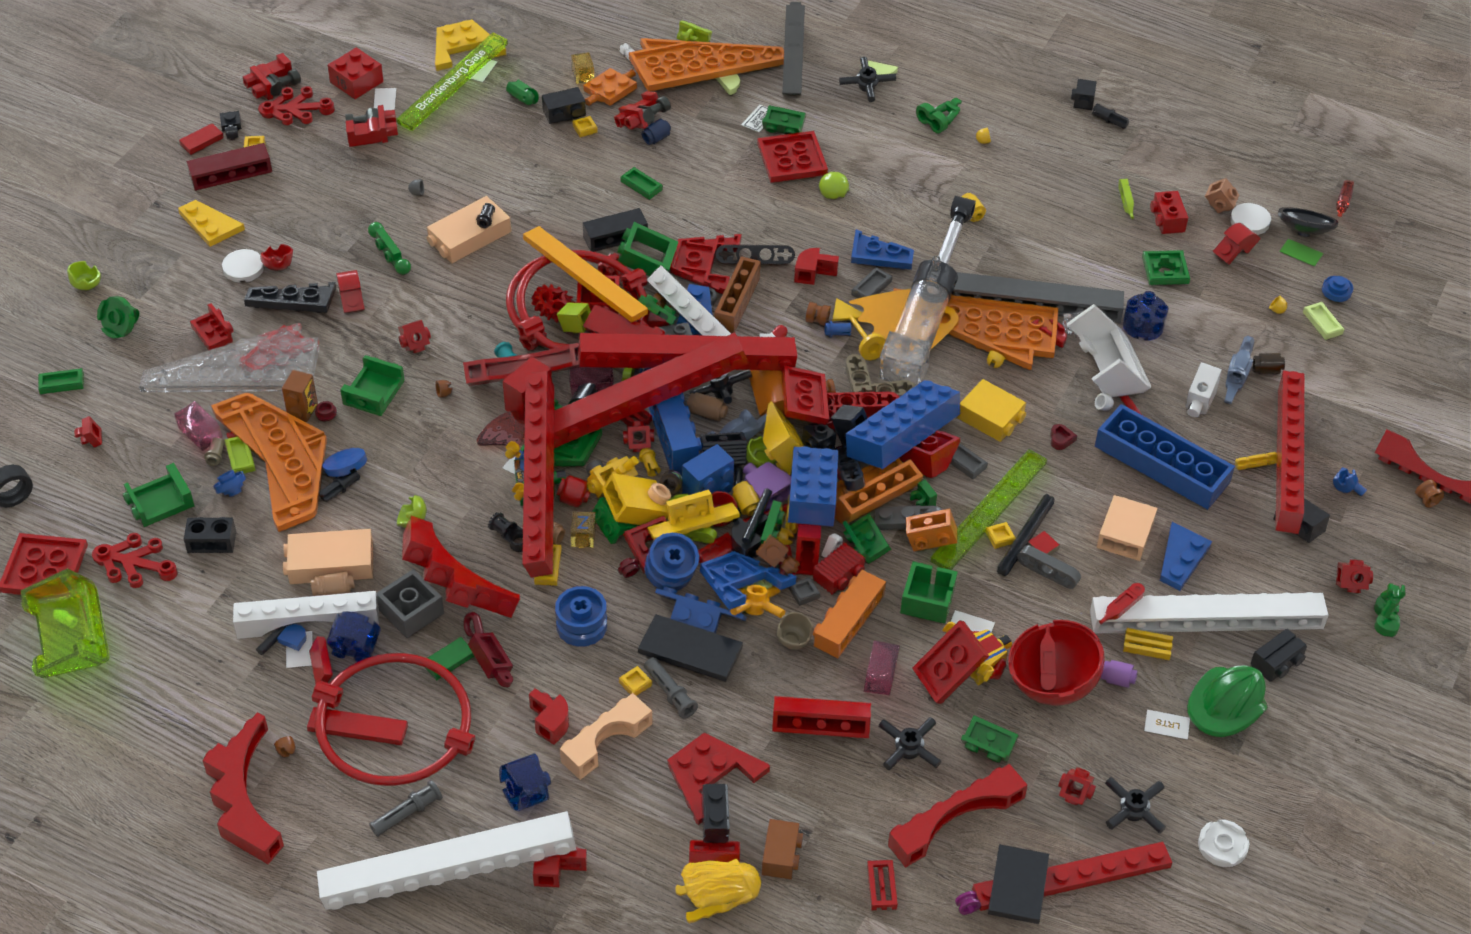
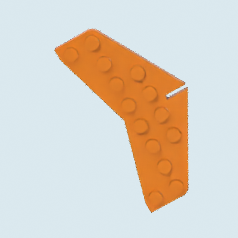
[211,393,327,532]

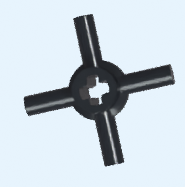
[839,57,896,102]
[690,370,752,404]
[878,717,941,770]
[1105,777,1166,834]

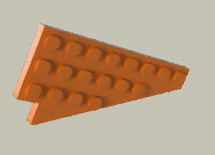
[629,38,784,91]
[893,288,1058,370]

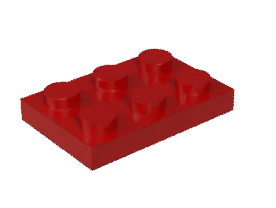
[782,365,829,425]
[912,620,989,704]

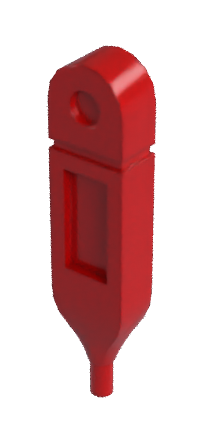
[1099,583,1145,624]
[1040,625,1056,691]

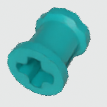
[494,342,518,358]

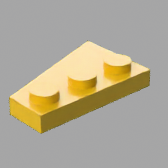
[178,200,245,247]

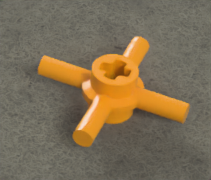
[730,585,786,619]

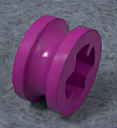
[955,891,981,915]

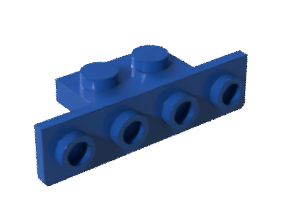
[655,586,747,633]

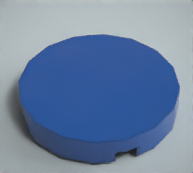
[323,448,367,477]

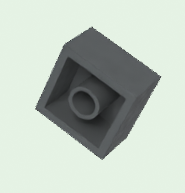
[376,569,444,638]

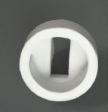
[1095,393,1114,411]

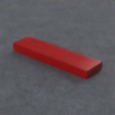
[307,707,408,745]

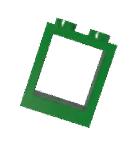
[617,222,678,277]

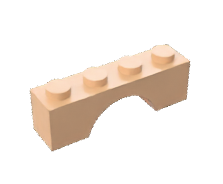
[560,693,653,780]

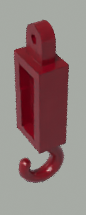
[463,611,513,688]

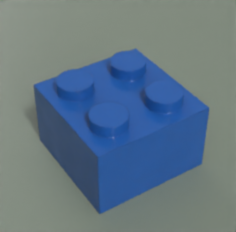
[682,444,734,495]

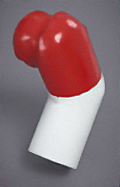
[759,325,788,337]

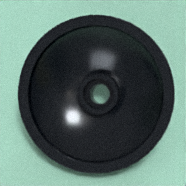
[1278,207,1339,237]

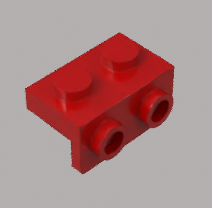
[190,303,234,352]

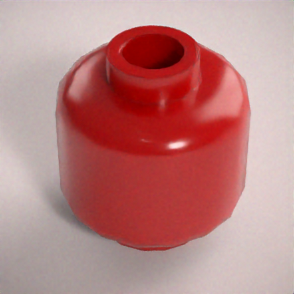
[556,475,590,508]

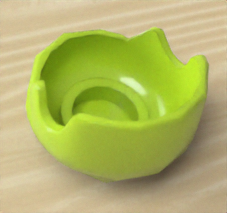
[819,172,849,199]
[67,261,101,291]
[746,436,776,468]
[397,495,427,528]

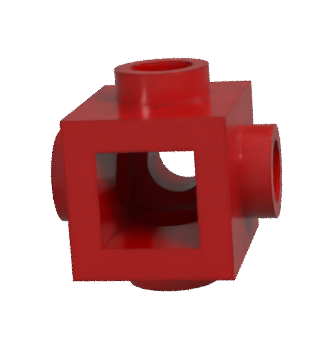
[398,320,431,353]
[623,420,654,452]
[1336,559,1373,593]
[1058,767,1096,805]

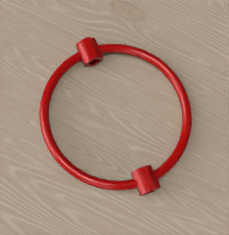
[516,250,649,349]
[506,253,638,351]
[311,653,476,786]

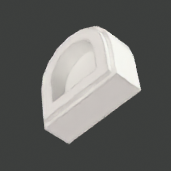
[821,533,843,557]

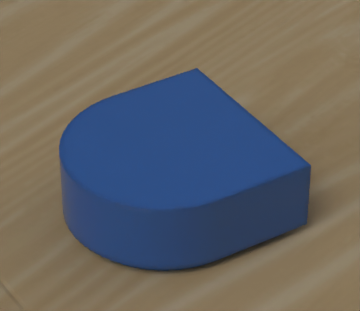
[277,624,307,651]

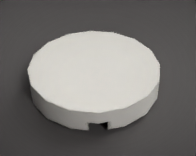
[1230,203,1271,235]
[222,249,264,283]
[1198,820,1250,867]

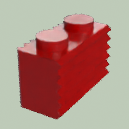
[813,542,865,595]

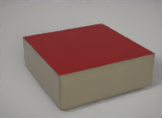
[1027,531,1060,555]

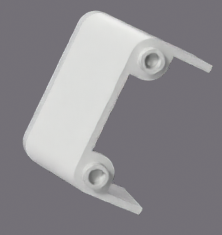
[1067,304,1151,397]

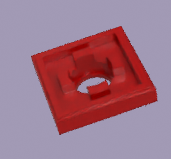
[623,516,667,573]

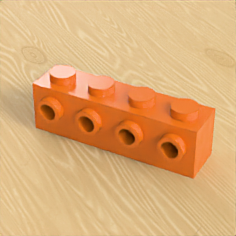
[813,570,886,659]

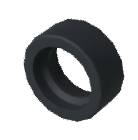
[0,464,33,508]

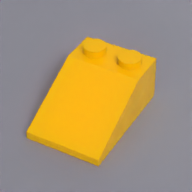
[763,401,804,475]

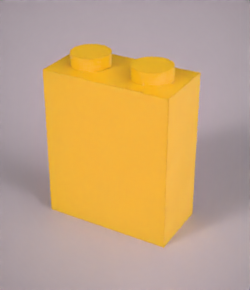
[957,379,1026,442]
[602,473,668,525]

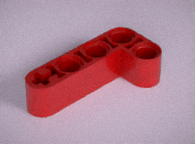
[827,392,899,432]

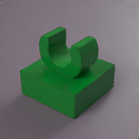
[910,479,937,506]

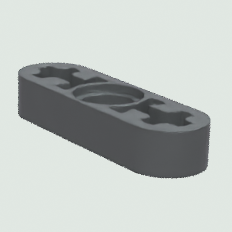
[1017,545,1081,589]

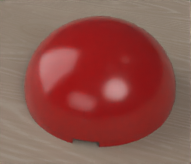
[1008,620,1105,706]

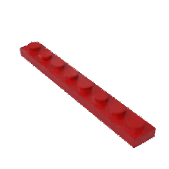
[972,842,1173,911]

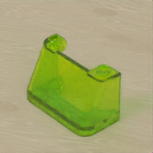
[21,568,110,678]

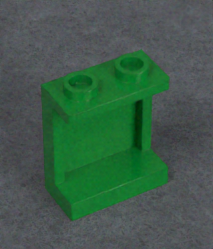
[340,355,405,416]
[122,463,195,527]

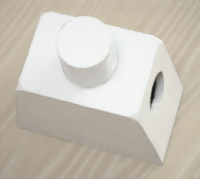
[1186,362,1222,417]

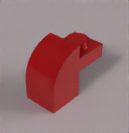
[1213,223,1261,265]
[794,248,839,285]
[336,270,365,313]
[529,688,569,745]
[533,847,587,888]

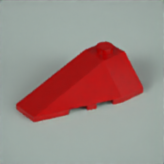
[899,431,960,478]

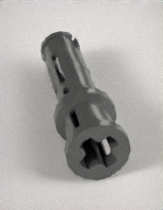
[644,657,698,719]
[369,780,443,837]

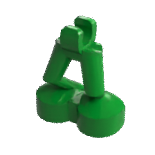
[916,98,962,134]
[1374,583,1406,637]

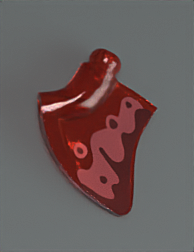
[1336,179,1354,217]
[477,411,525,446]

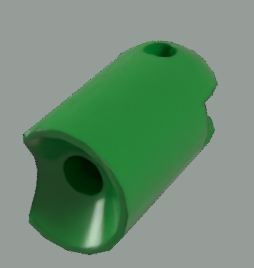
[506,79,539,106]

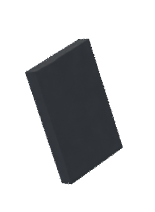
[988,844,1049,924]

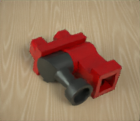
[243,53,301,101]
[614,91,671,129]
[345,105,398,147]

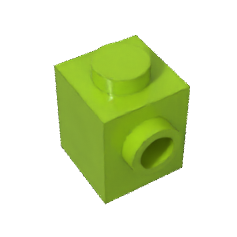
[557,303,591,333]

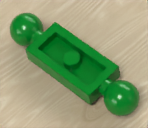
[368,222,411,275]

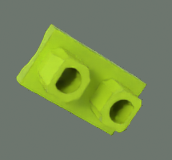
[676,20,712,42]

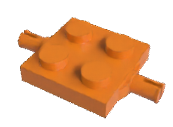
[583,68,637,106]

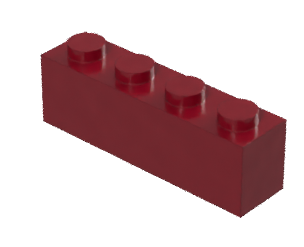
[186,143,272,191]

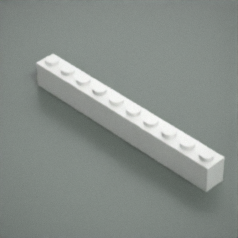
[1090,592,1328,634]
[317,811,576,910]

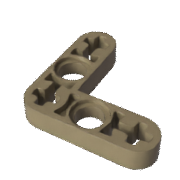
[846,354,915,397]

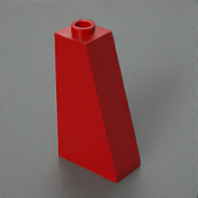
[795,524,822,575]

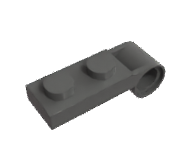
[875,505,942,530]

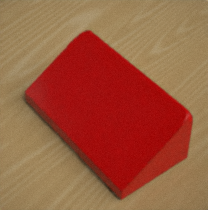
[689,840,740,863]

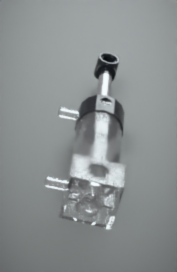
[880,195,976,386]

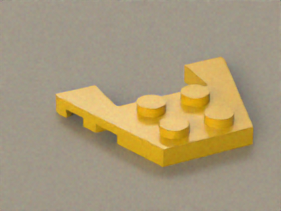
[435,20,506,71]

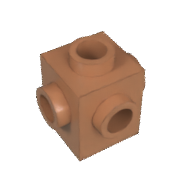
[1205,178,1239,213]

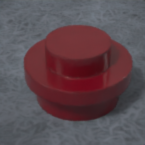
[315,401,337,421]
[617,558,640,578]

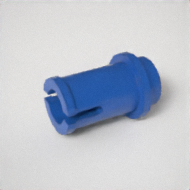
[824,321,851,338]

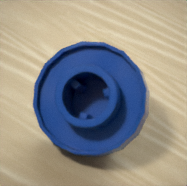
[1322,276,1354,302]
[213,470,246,497]

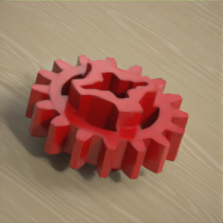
[531,284,576,323]

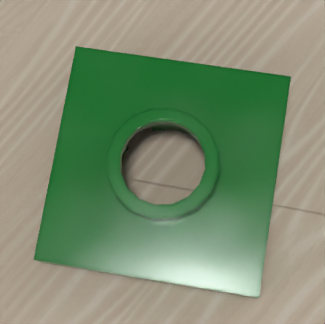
[1142,250,1190,285]

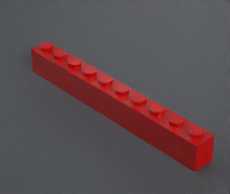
[554,332,749,448]
[578,333,797,371]
[1275,370,1305,534]
[522,371,555,578]

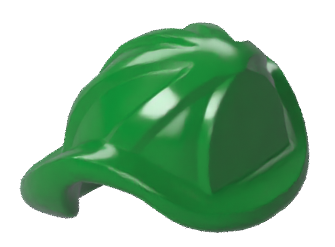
[1187,665,1268,737]

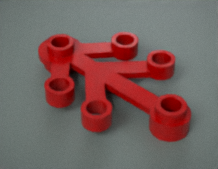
[258,86,335,125]
[92,533,178,588]

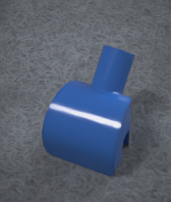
[1333,467,1367,496]

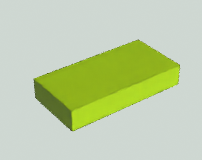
[224,437,256,474]

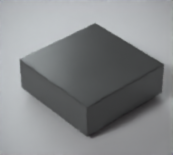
[789,577,820,606]

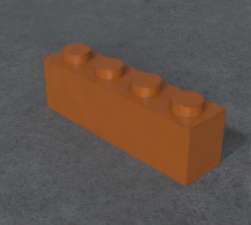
[714,256,761,334]

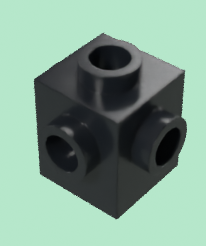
[802,423,836,450]

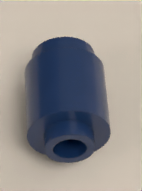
[641,119,671,145]

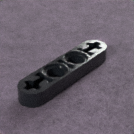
[716,244,795,264]
[834,445,865,491]

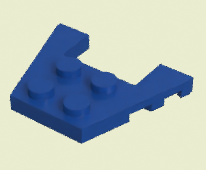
[700,551,797,610]

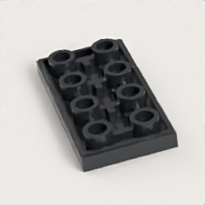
[638,614,743,682]

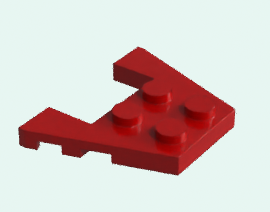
[670,234,742,294]
[667,733,770,825]

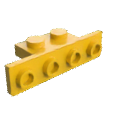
[647,490,740,540]

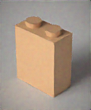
[1097,495,1157,561]

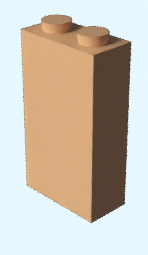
[427,196,511,263]
[283,529,373,584]

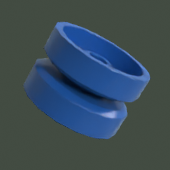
[644,532,699,590]
[555,586,607,647]

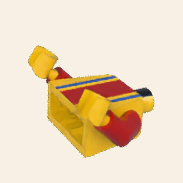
[942,622,1012,686]

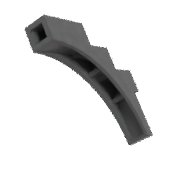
[782,2,805,95]

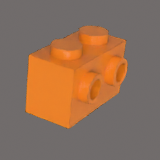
[906,509,957,552]

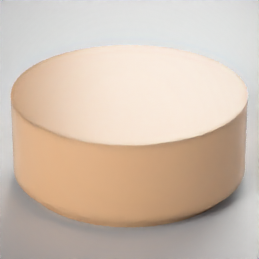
[648,483,671,505]

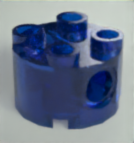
[1123,291,1169,341]
[327,611,381,662]
[499,753,551,811]

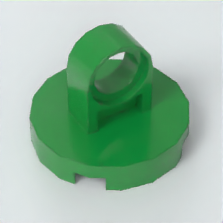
[97,296,140,339]

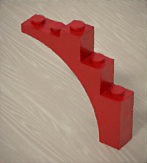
[402,516,520,618]
[202,712,284,864]

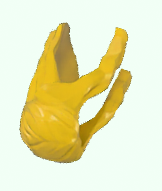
[675,859,761,924]

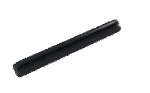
[997,494,1055,576]

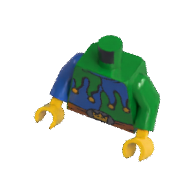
[505,441,566,506]

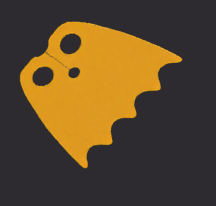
[849,289,959,375]

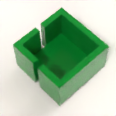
[900,561,958,624]

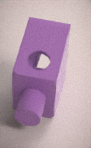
[743,462,791,512]

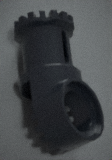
[488,512,523,552]

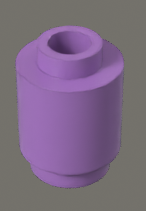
[1101,660,1138,688]

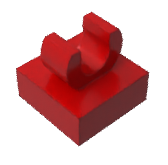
[74,416,102,448]

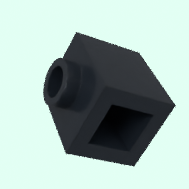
[1071,79,1097,110]

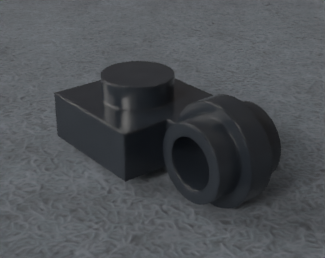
[220,111,242,140]

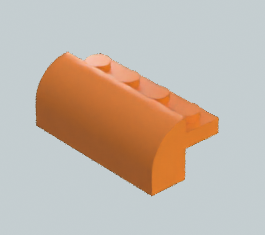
[749,370,785,416]
[834,458,923,524]

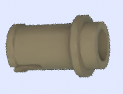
[204,437,225,466]

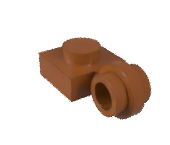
[756,534,800,574]

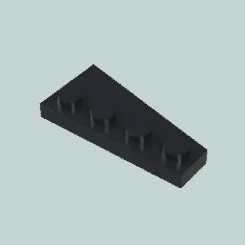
[244,282,336,313]

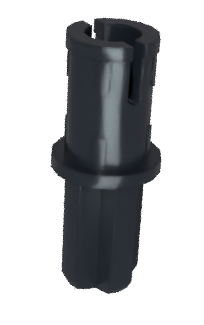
[1092,103,1129,129]
[319,468,360,502]

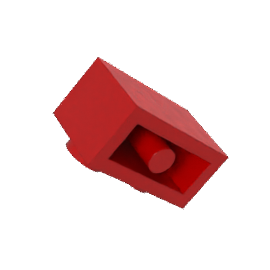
[1150,191,1188,234]

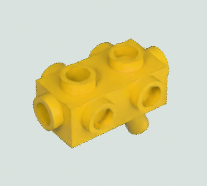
[586,456,639,498]

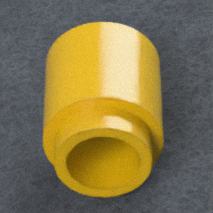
[961,193,986,222]
[732,481,760,516]

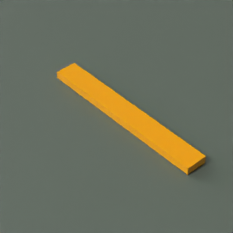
[523,226,648,323]

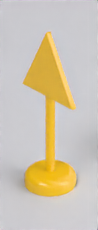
[832,298,887,361]

